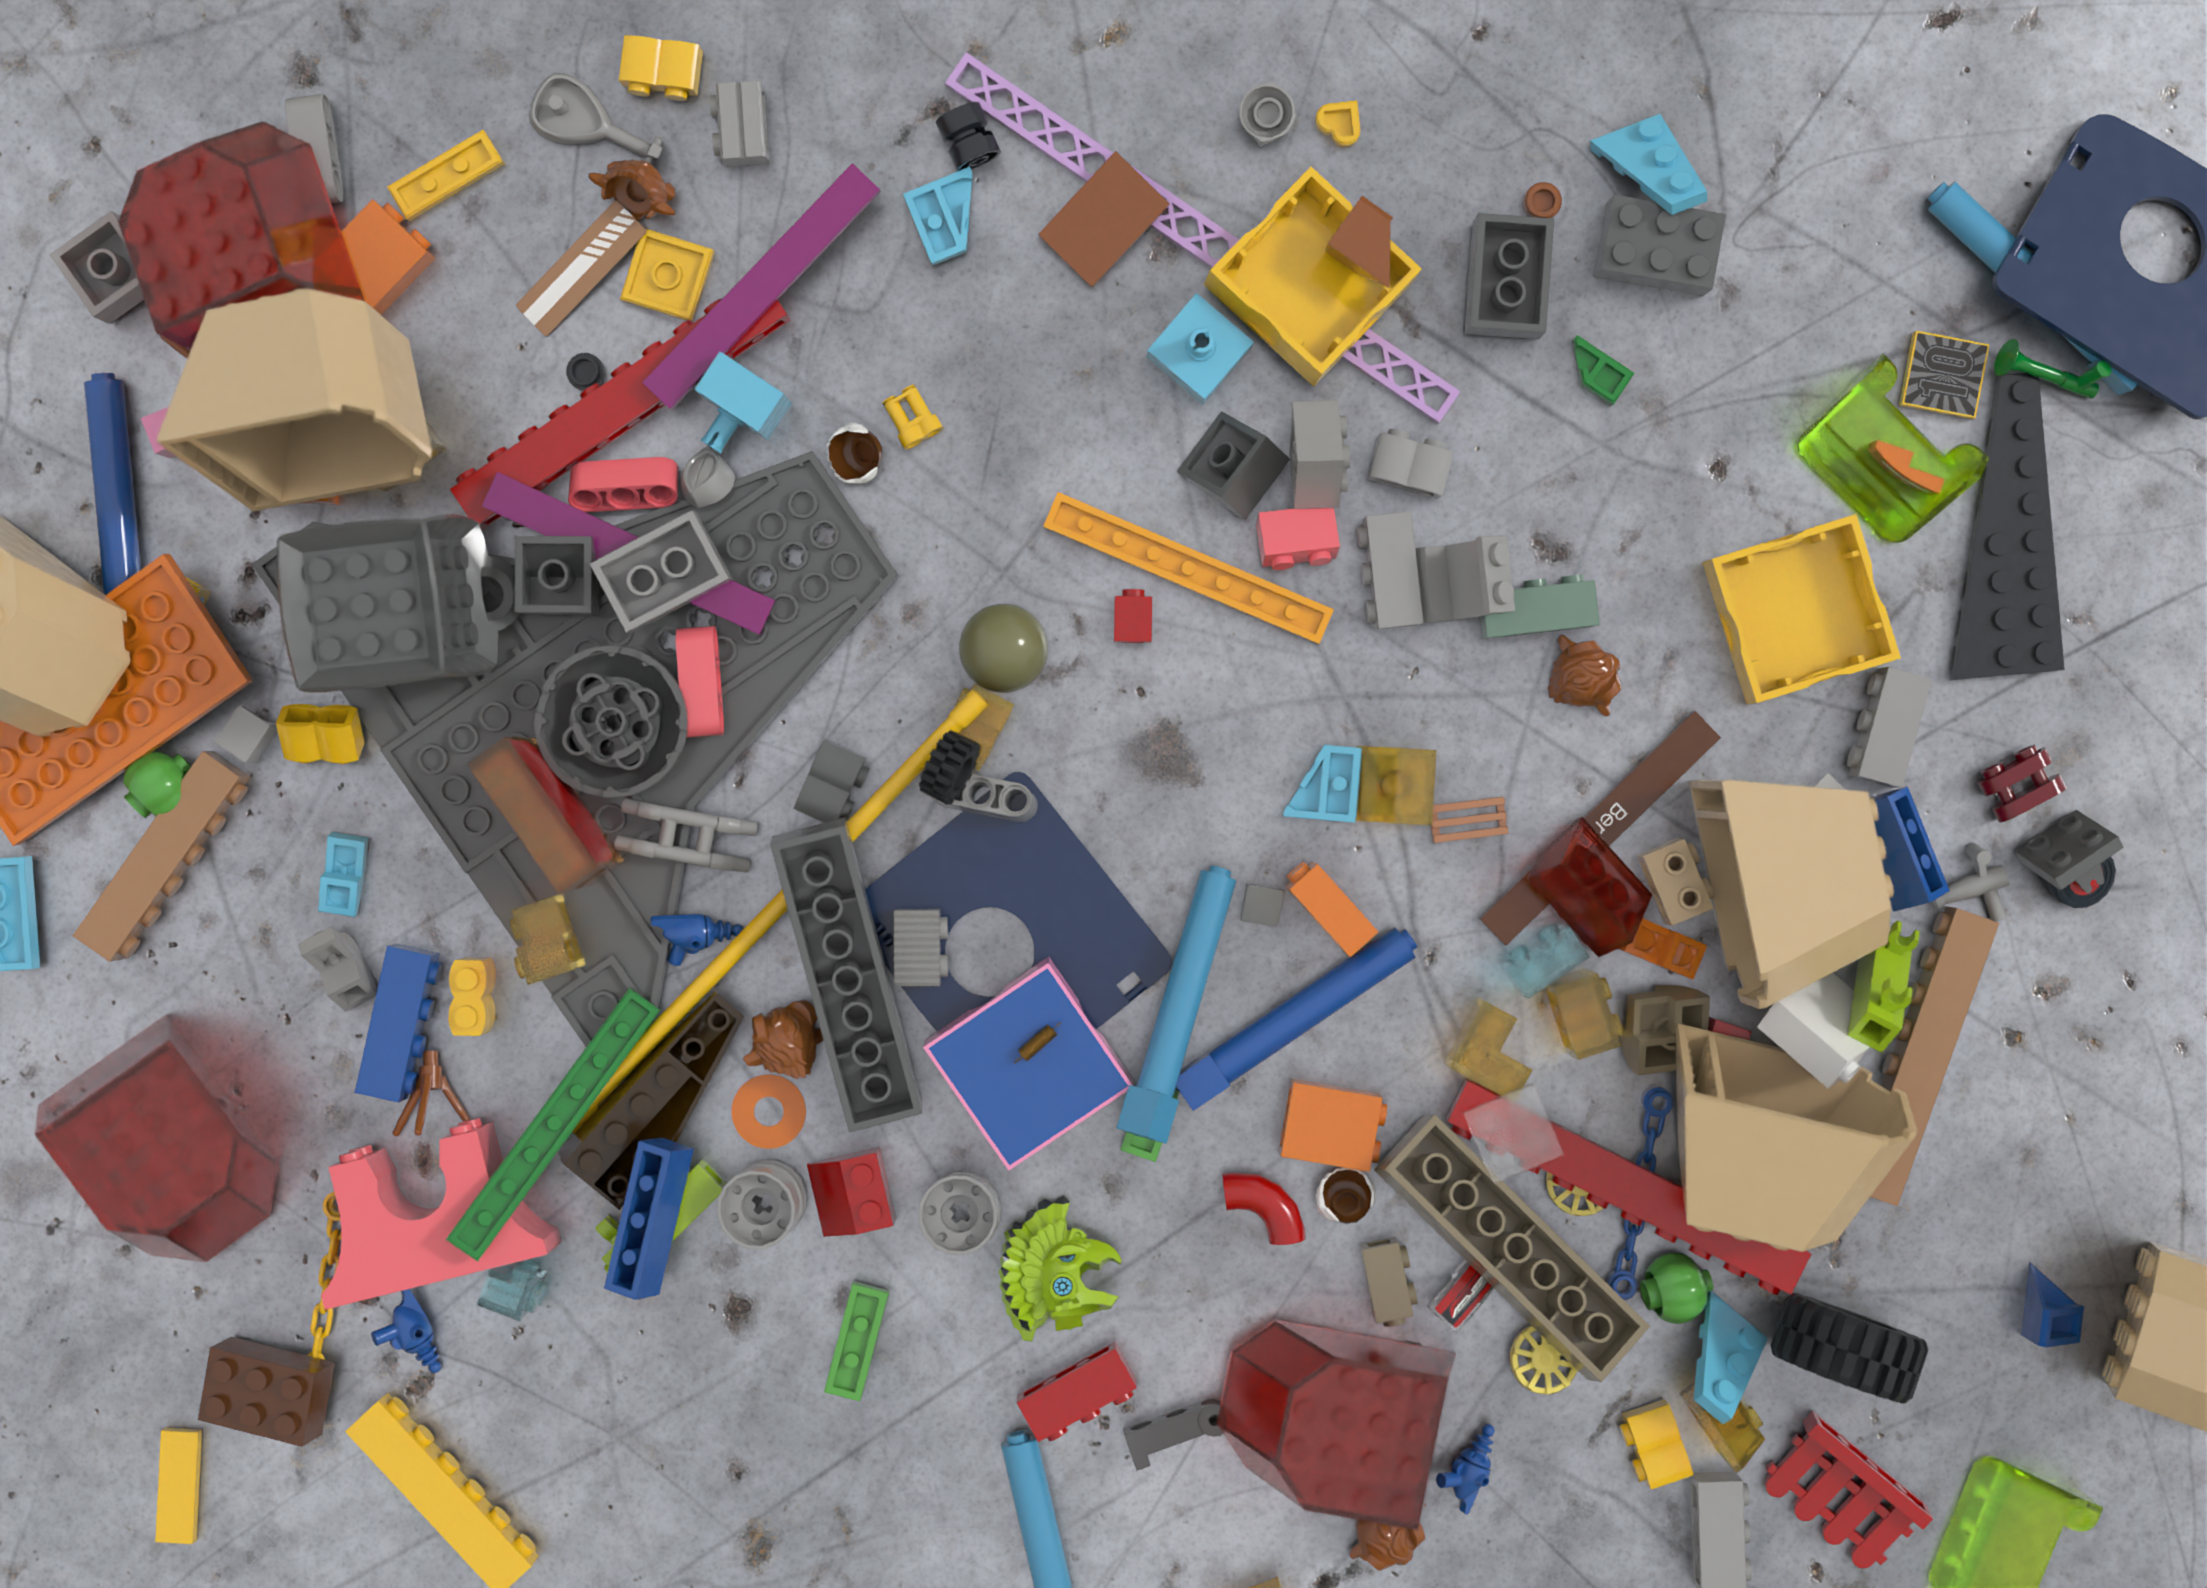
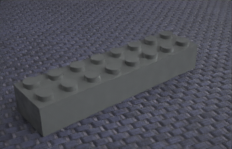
[770,817,923,1133]

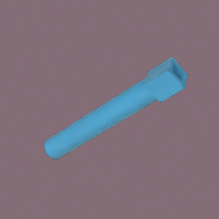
[1927,181,2138,396]
[1116,866,1236,1144]
[1001,1430,1073,1588]

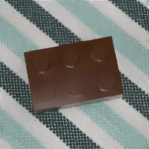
[198,1336,335,1447]

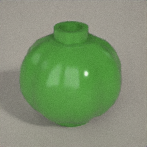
[123,752,191,819]
[1640,1252,1713,1324]

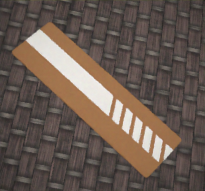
[516,200,647,336]

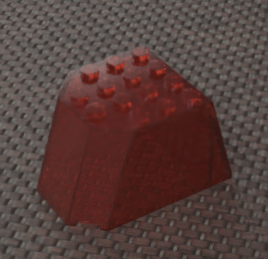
[118,121,365,350]
[35,1014,280,1262]
[1216,1320,1456,1530]

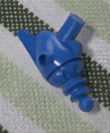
[650,913,744,966]
[371,1289,441,1373]
[1436,1424,1495,1514]

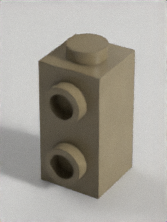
[1359,1236,1418,1327]

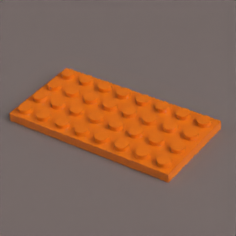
[0,554,254,846]

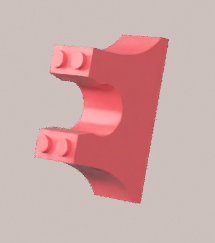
[321,1117,562,1310]

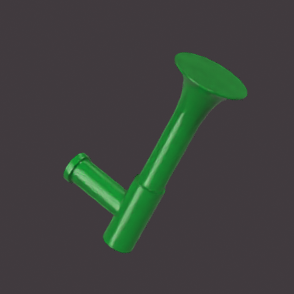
[1994,338,2111,399]

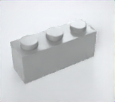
[1357,511,1424,630]
[1847,667,1932,788]
[1690,1472,1752,1588]

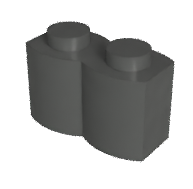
[793,740,870,823]

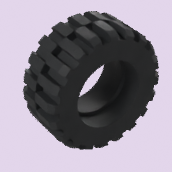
[1770,1293,1929,1404]

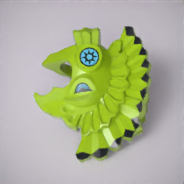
[998,1196,1122,1342]

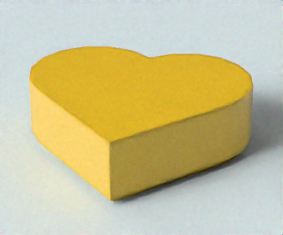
[1315,100,1360,148]

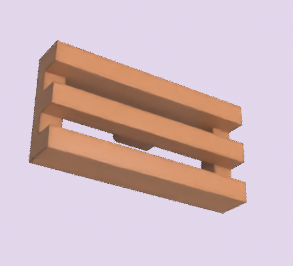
[1429,797,1509,843]

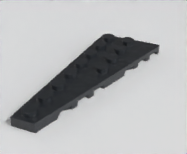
[1950,373,2065,680]

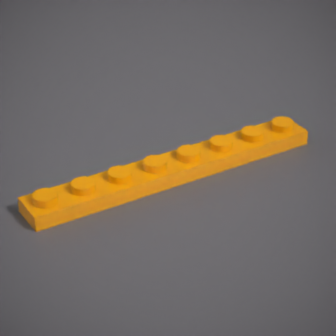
[1043,492,1334,644]

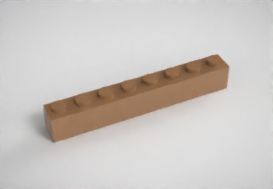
[1870,906,1999,1207]

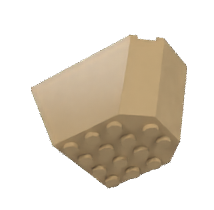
[157,289,432,511]
[0,515,130,737]
[1689,779,1894,1009]
[1676,1024,1917,1252]
[2102,1242,2207,1432]

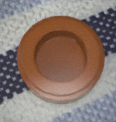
[1523,182,1562,218]

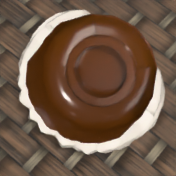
[826,422,883,484]
[1315,1167,1376,1224]

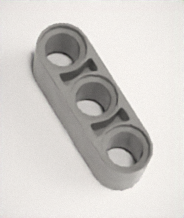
[285,94,343,207]
[930,774,1038,822]

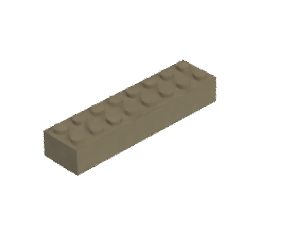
[1374,1114,1650,1382]

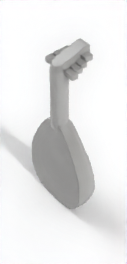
[529,73,663,164]

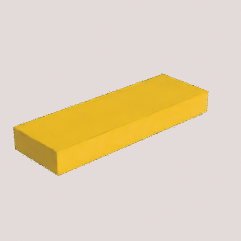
[387,129,505,222]
[155,1427,202,1544]

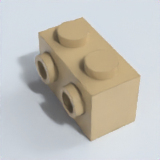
[1636,838,1714,926]

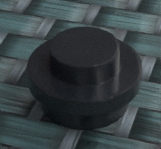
[566,353,605,391]

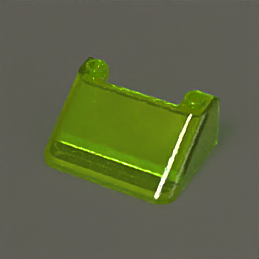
[1798,353,1990,543]
[1929,1456,2104,1588]

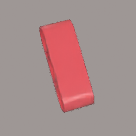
[568,457,679,512]
[676,626,724,738]

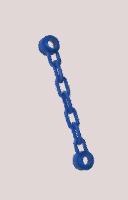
[1605,1086,1673,1301]

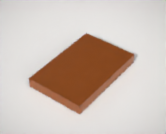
[1038,151,1171,287]

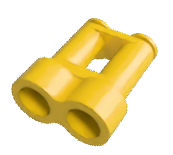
[882,384,944,450]

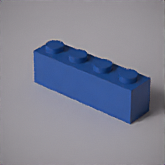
[354,943,443,1103]
[604,1138,694,1300]

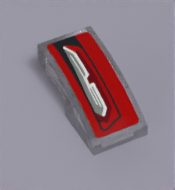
[1427,1260,1494,1334]

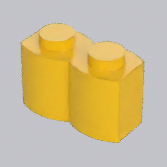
[618,35,703,101]
[276,704,365,764]
[448,957,496,1036]
[1619,1399,1693,1490]

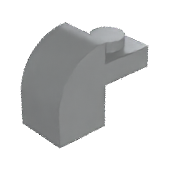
[298,927,377,1012]

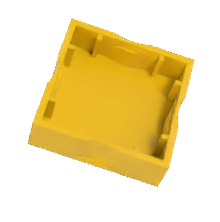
[1204,167,1422,387]
[1702,514,1901,704]

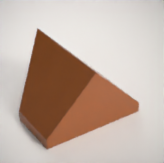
[1325,195,1393,288]

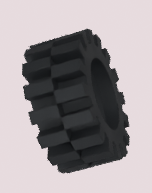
[919,730,980,805]

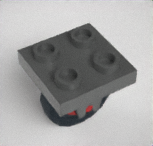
[2015,810,2124,908]

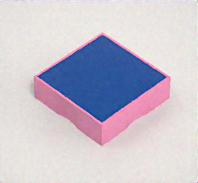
[923,956,1134,1171]

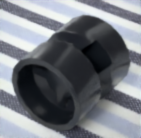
[935,102,1001,171]

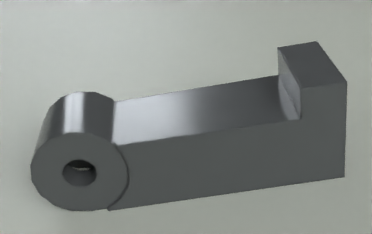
[1123,1399,1231,1471]

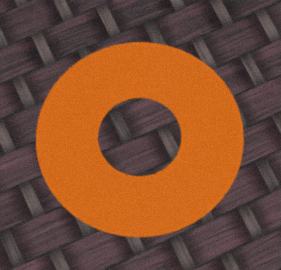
[732,1074,806,1149]

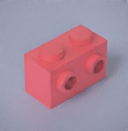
[1256,508,1340,570]

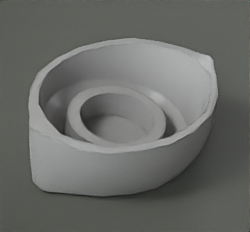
[1239,81,1296,148]
[680,446,735,508]

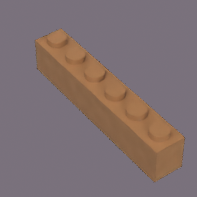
[72,751,251,962]

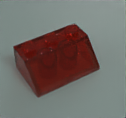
[1527,816,1653,958]

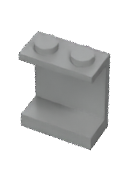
[1415,535,1515,623]

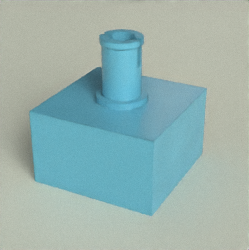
[1146,293,1254,405]
[694,351,792,454]

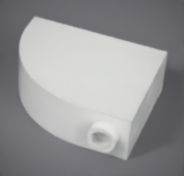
[1757,973,1869,1089]

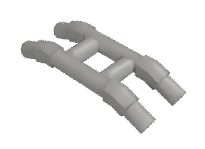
[614,798,757,873]

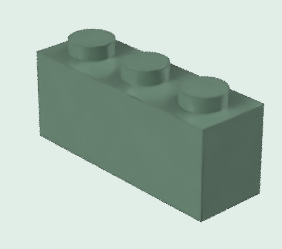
[1480,574,1600,639]

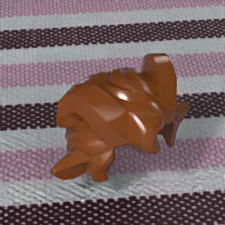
[588,160,676,221]
[1548,635,1621,716]
[743,1000,824,1079]
[1349,1493,1427,1571]

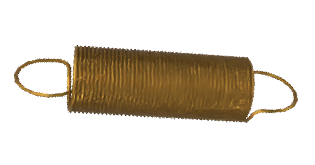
[1013,1022,1061,1064]

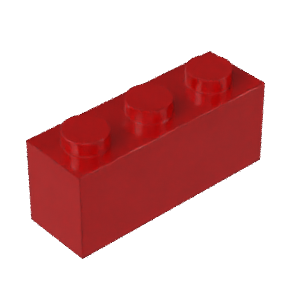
[1016,1341,1137,1442]

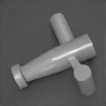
[1932,843,2010,922]

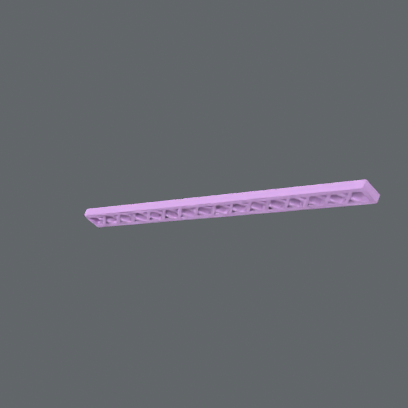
[945,52,1460,424]

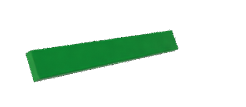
[446,988,660,1262]

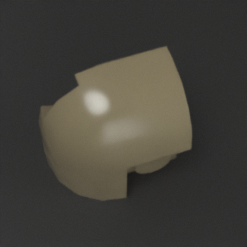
[1619,985,1710,1076]

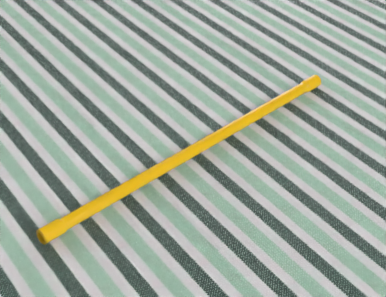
[571,689,989,1133]

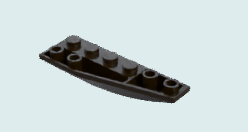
[559,991,744,1210]

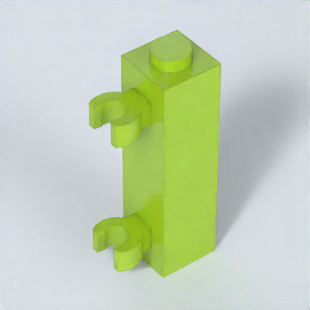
[1847,921,1920,1053]
[595,1159,727,1273]

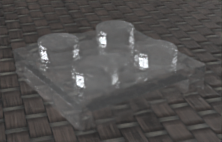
[1463,1083,1564,1184]

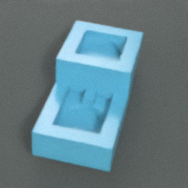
[318,832,369,917]

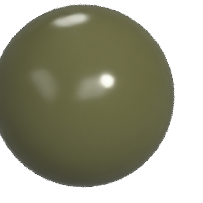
[959,603,1048,693]

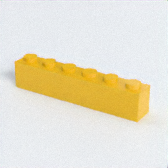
[345,1393,539,1588]

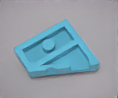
[903,167,973,266]
[1283,745,1363,823]

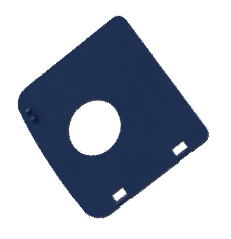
[1992,114,2207,420]
[865,772,1172,1031]

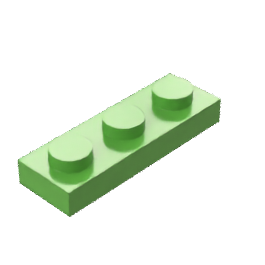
[824,1281,890,1402]

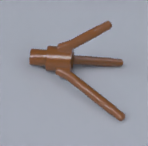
[392,1051,470,1136]

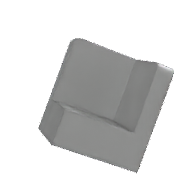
[214,706,278,763]

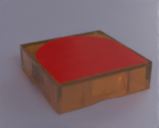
[467,737,624,894]

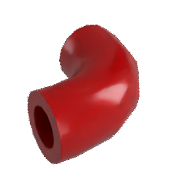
[1222,1172,1306,1245]

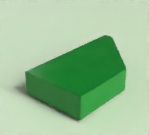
[1572,335,1635,406]

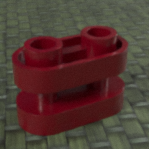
[1977,744,2067,823]

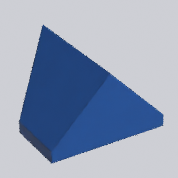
[2021,1261,2084,1348]

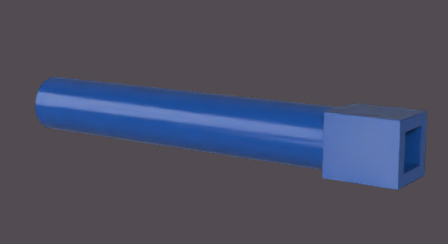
[84,373,141,595]
[1176,927,1418,1111]

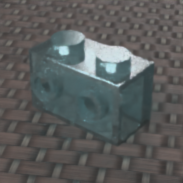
[1500,923,1590,999]
[477,1259,549,1321]

